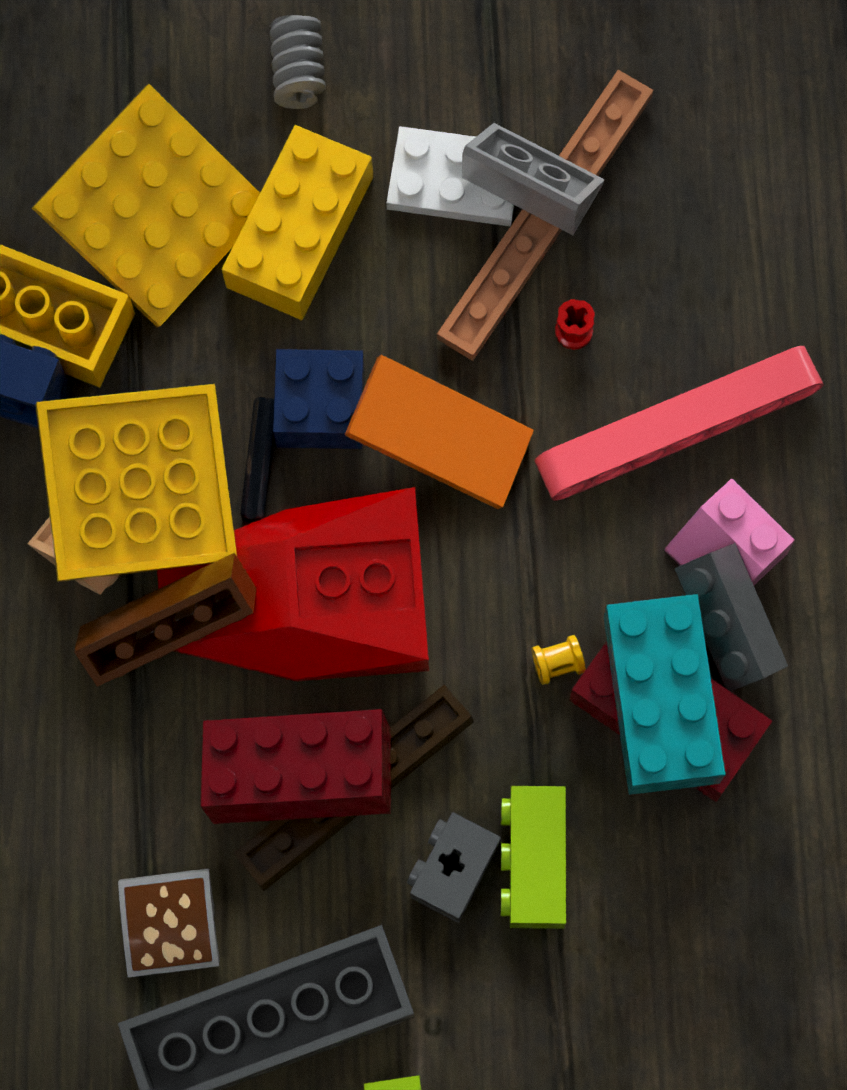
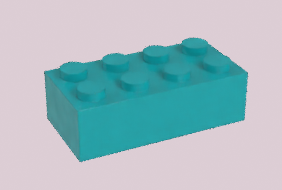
[603,594,726,795]

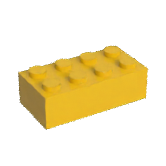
[222,125,373,320]
[0,245,135,388]

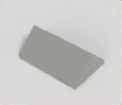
[462,123,605,235]

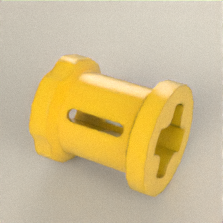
[531,635,586,685]

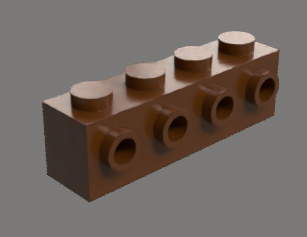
[74,553,256,687]

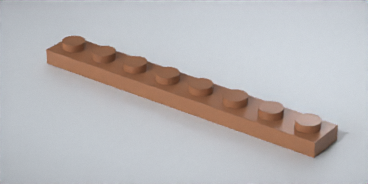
[437,70,654,361]

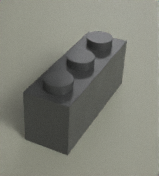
[674,543,788,691]

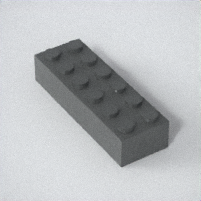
[118,925,415,1090]

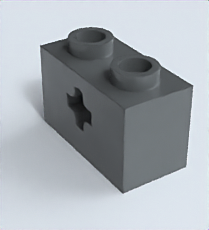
[407,812,501,924]

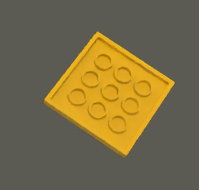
[32,84,260,327]
[36,384,237,582]

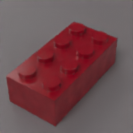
[569,641,772,802]
[201,709,391,824]

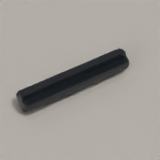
[240,397,274,523]

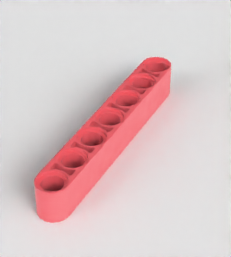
[534,346,824,501]

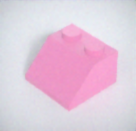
[664,478,795,585]

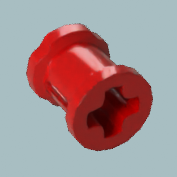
[555,299,595,350]

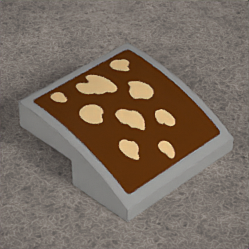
[118,868,220,977]

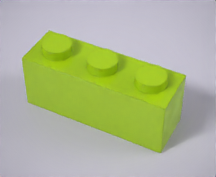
[501,786,566,929]

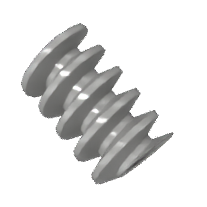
[270,15,326,109]

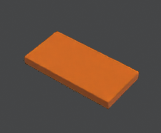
[345,355,534,509]

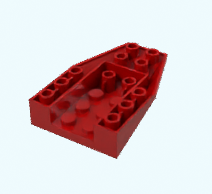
[157,487,429,681]

